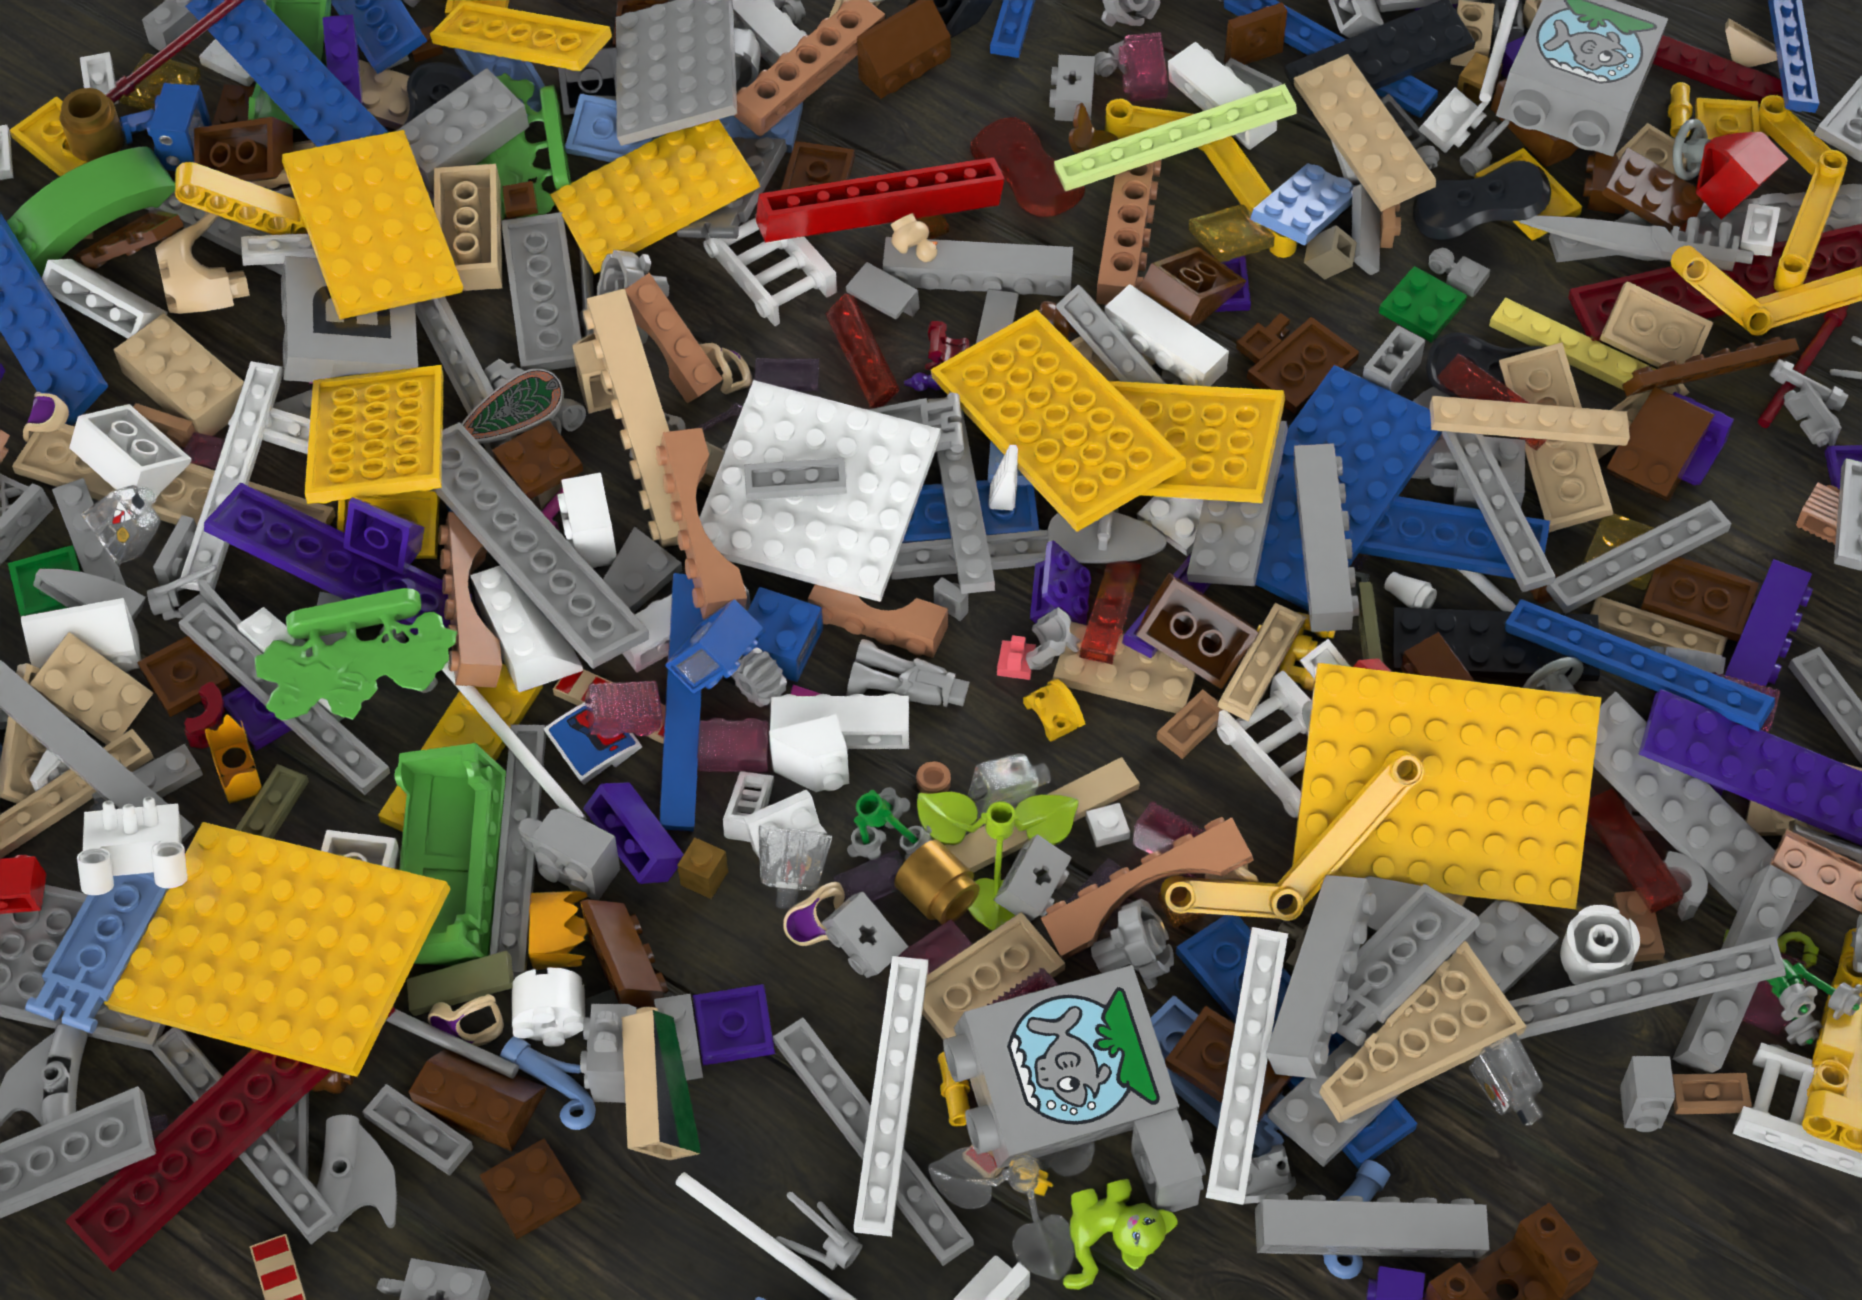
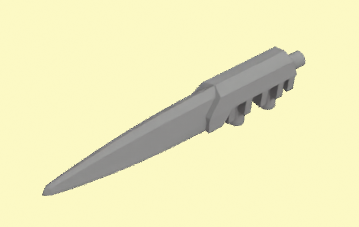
[1519,215,1754,271]

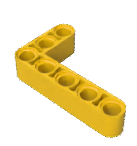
[175,162,308,235]

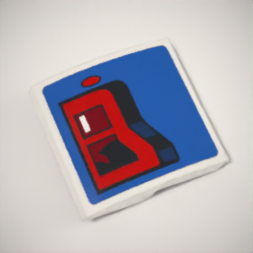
[544,693,643,784]

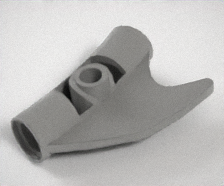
[0,1024,88,1127]
[316,1115,397,1232]

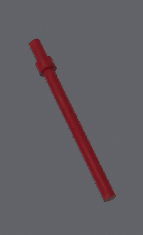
[105,0,245,103]
[1757,304,1851,428]

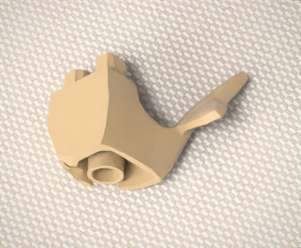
[155,212,250,314]

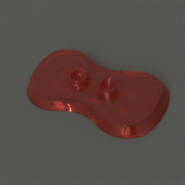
[970,117,1085,217]

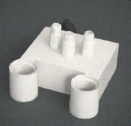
[77,797,187,895]

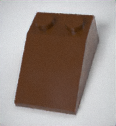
[1138,247,1246,327]
[1607,387,1715,503]

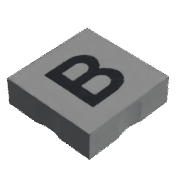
[281,256,418,382]

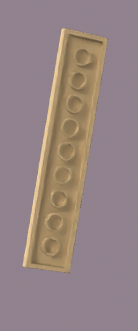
[12,424,336,526]

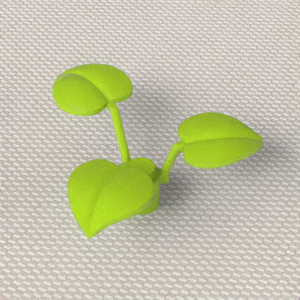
[917,792,1079,931]

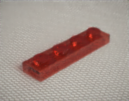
[825,293,900,409]
[1437,353,1547,451]
[1079,561,1141,665]
[1587,788,1683,913]

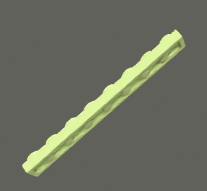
[1054,84,1297,192]

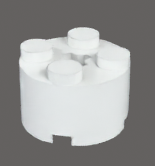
[1560,905,1640,985]
[512,968,585,1047]

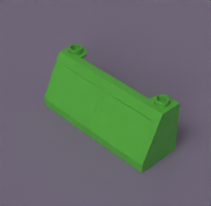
[395,743,506,966]

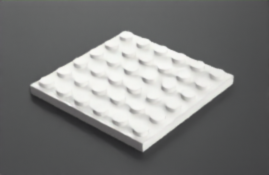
[699,380,941,602]

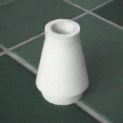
[1385,572,1437,609]

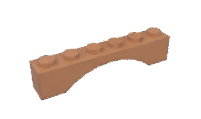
[656,428,747,620]
[438,512,502,688]
[1041,817,1254,960]

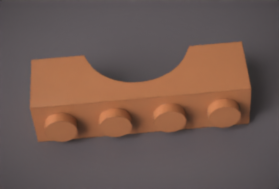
[625,273,723,403]
[808,584,948,658]

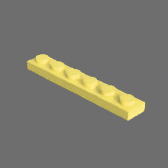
[1489,297,1656,390]

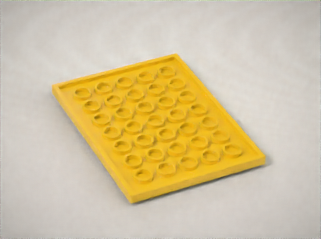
[1292,663,1601,909]
[104,822,451,1077]

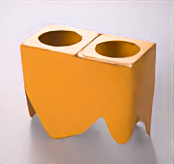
[205,714,262,804]
[529,891,588,970]

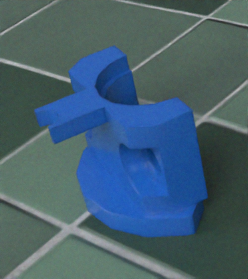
[119,109,154,145]

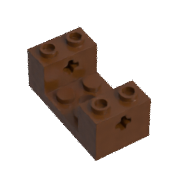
[1423,1202,1599,1300]

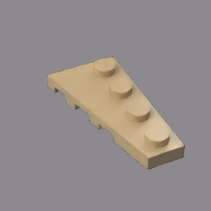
[0,663,67,804]

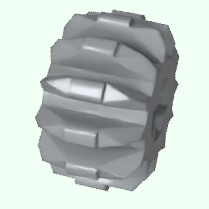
[731,647,787,707]

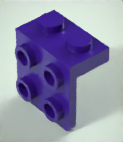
[1672,392,1734,485]

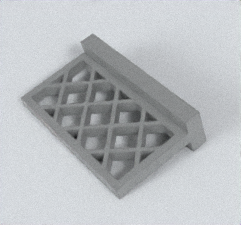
[0,474,54,565]

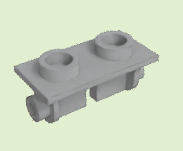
[1784,380,1842,447]

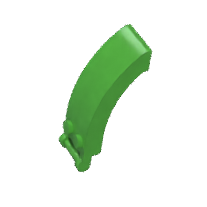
[248,0,331,129]
[7,146,175,276]

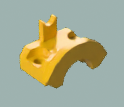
[1023,679,1085,742]

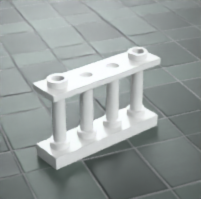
[703,202,837,326]
[1217,671,1311,818]
[1733,1043,1862,1178]

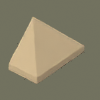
[1725,19,1777,67]

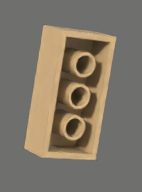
[434,164,502,291]
[114,313,244,443]

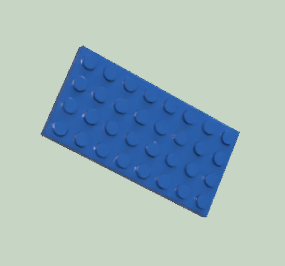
[1255,365,1442,611]

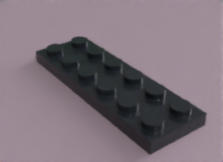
[1284,0,1475,117]
[1393,607,1600,681]

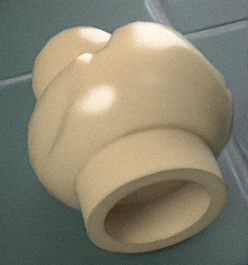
[891,213,938,262]

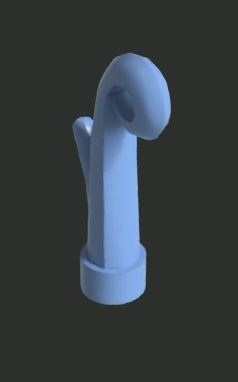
[500,1036,596,1130]
[1323,1160,1390,1279]

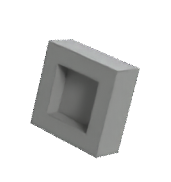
[934,577,968,621]

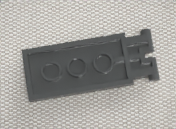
[677,137,787,239]

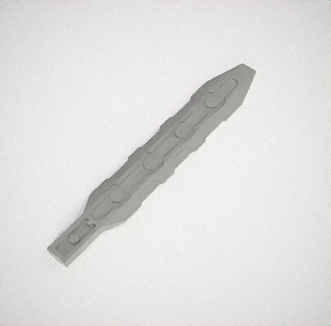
[1549,184,1862,262]

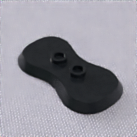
[402,62,474,127]
[1413,161,1551,240]
[1426,332,1543,401]

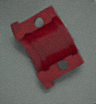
[925,321,970,369]
[184,682,225,749]

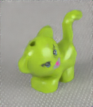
[1063,1179,1178,1290]

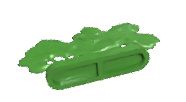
[476,73,571,221]
[255,588,457,720]

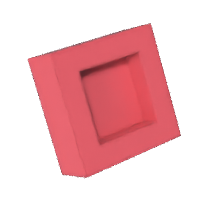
[997,635,1036,680]

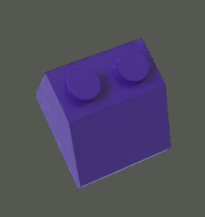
[343,497,425,574]

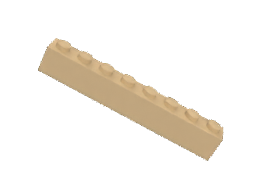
[582,288,680,549]

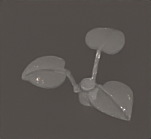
[929,1141,1095,1280]

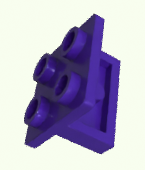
[1030,540,1091,625]

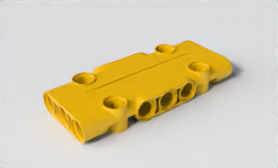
[1802,928,1862,1153]

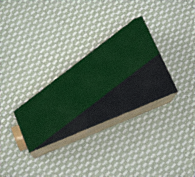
[622,1007,701,1160]

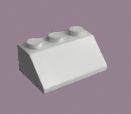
[69,404,191,504]
[21,598,141,672]

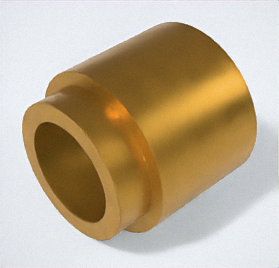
[60,88,124,162]
[894,840,980,925]

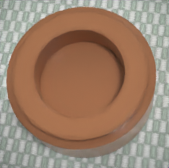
[916,761,951,794]

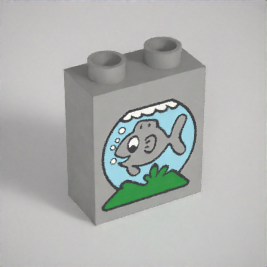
[1496,0,1668,157]
[943,965,1179,1169]

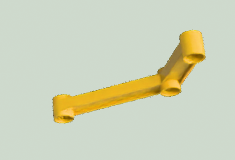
[1759,95,1847,292]
[1105,99,1297,258]
[1671,246,1862,336]
[1161,750,1424,921]

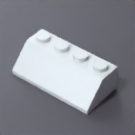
[470,565,583,692]

